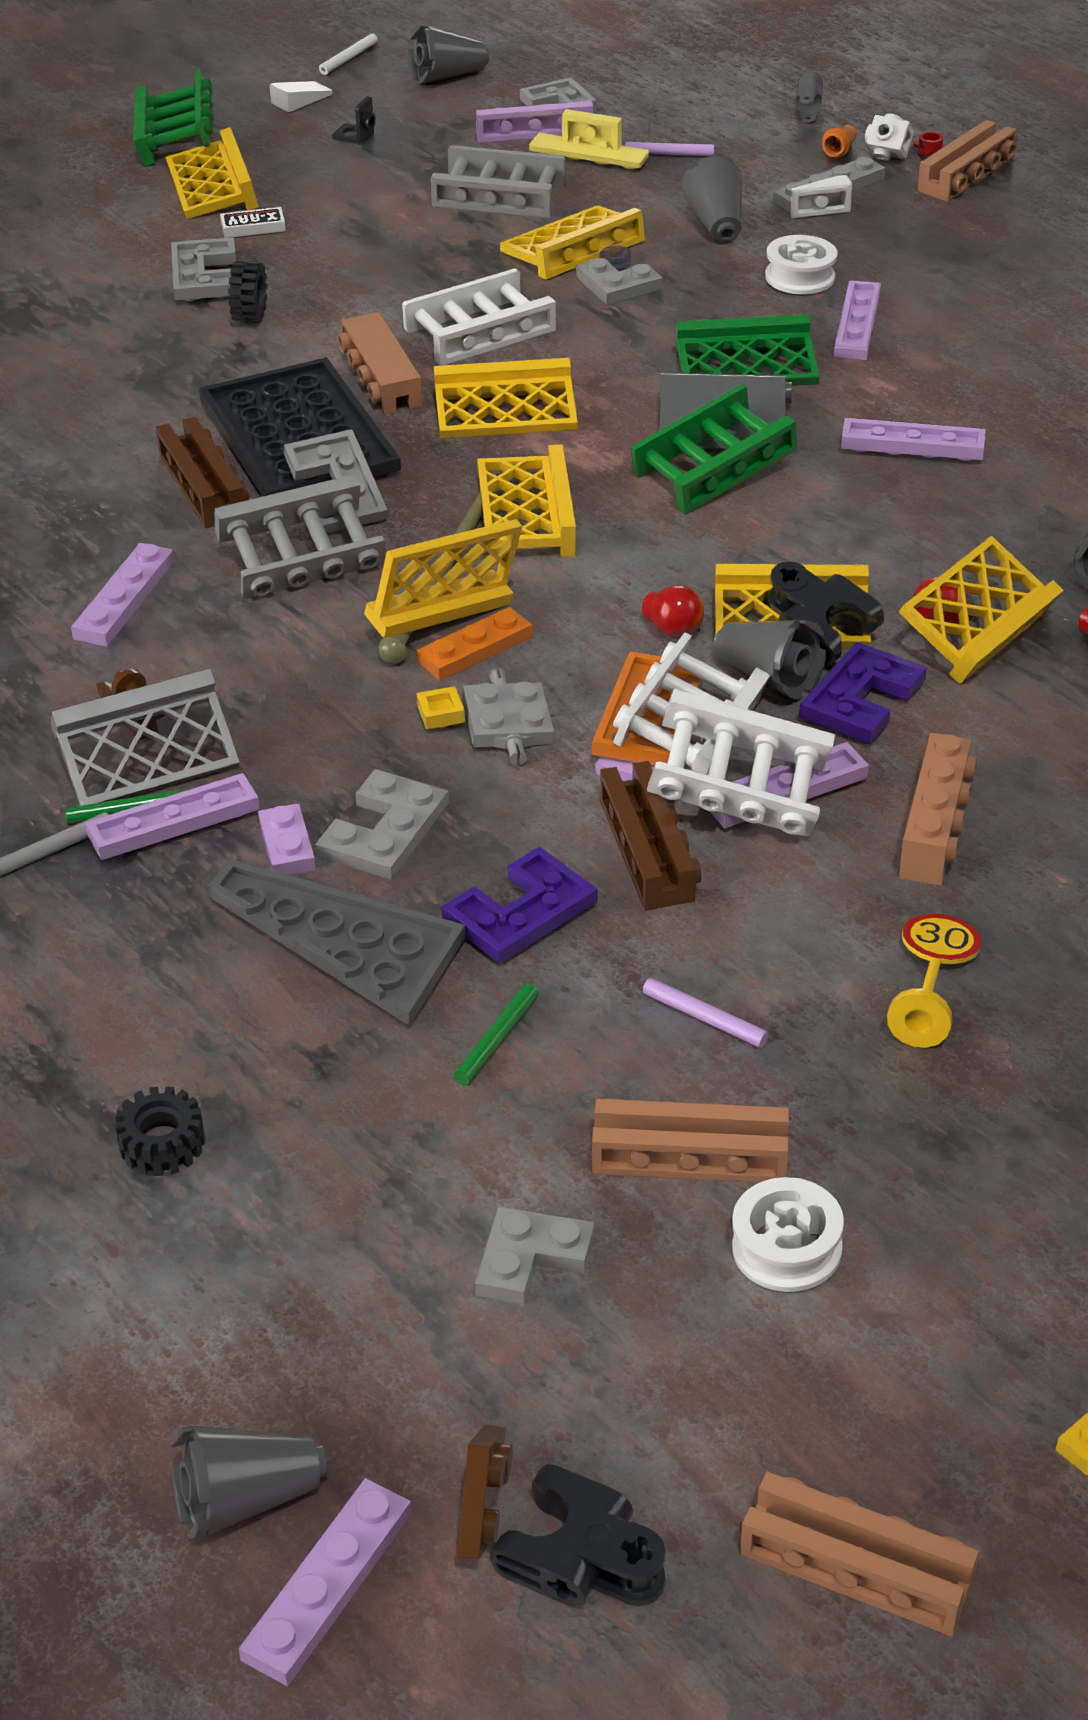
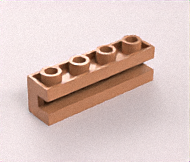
[917,120,1017,202]
[338,312,423,415]
[592,1098,789,1182]
[740,1471,979,1637]

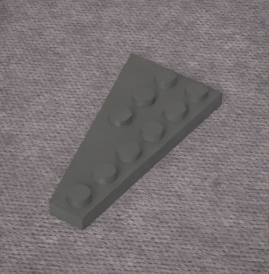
[209,859,466,1026]

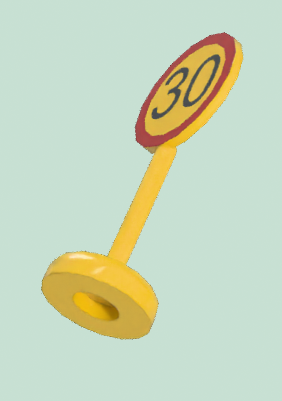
[887,913,982,1048]

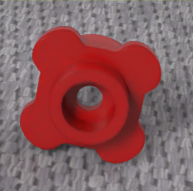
[913,131,945,157]

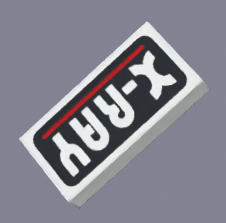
[220,207,286,238]

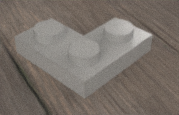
[520,77,597,112]
[576,258,663,305]
[475,1207,595,1305]

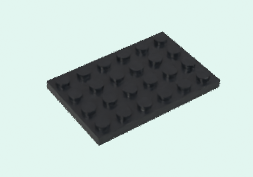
[199,357,401,496]

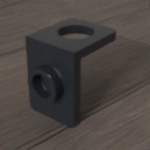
[332,96,376,145]

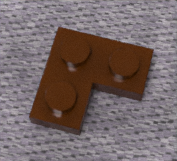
[457,1425,513,1560]

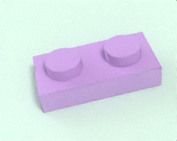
[258,803,316,875]

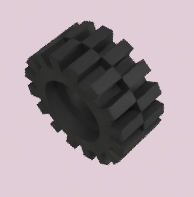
[228,261,268,322]
[114,1086,205,1176]

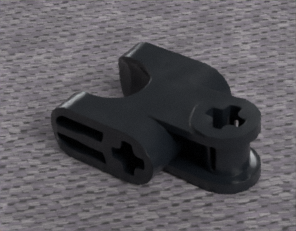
[768,561,884,666]
[490,1464,666,1606]

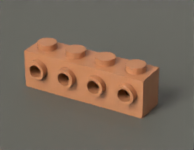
[899,733,977,885]

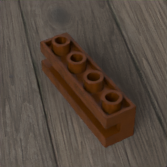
[156,417,249,529]
[600,761,702,911]

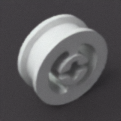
[765,235,837,294]
[732,1177,844,1292]

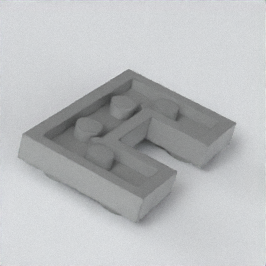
[171,237,236,302]
[284,429,387,533]
[315,769,449,880]

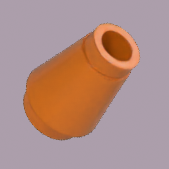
[822,125,856,158]

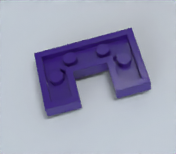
[799,642,927,744]
[441,846,598,964]

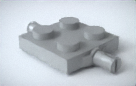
[462,668,554,766]

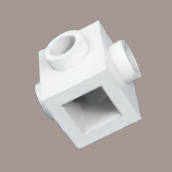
[865,114,914,161]

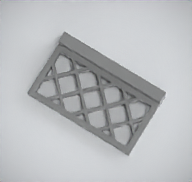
[51,669,240,806]

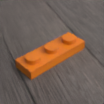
[416,607,533,681]

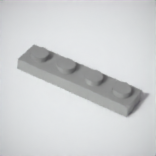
[773,157,885,212]

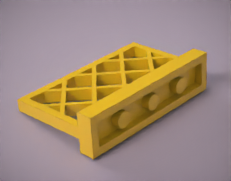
[166,127,259,219]
[499,205,645,280]
[434,358,578,439]
[477,444,576,557]
[364,519,522,638]
[899,535,1064,684]
[714,564,871,649]

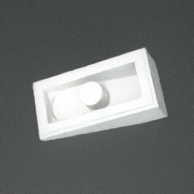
[270,81,333,113]
[790,175,852,219]

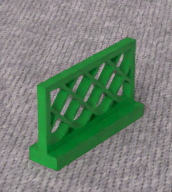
[675,314,820,386]

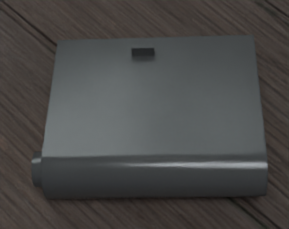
[659,373,792,453]

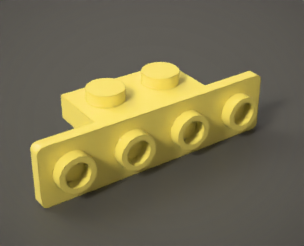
[529,109,649,169]

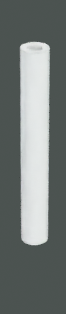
[319,33,378,75]

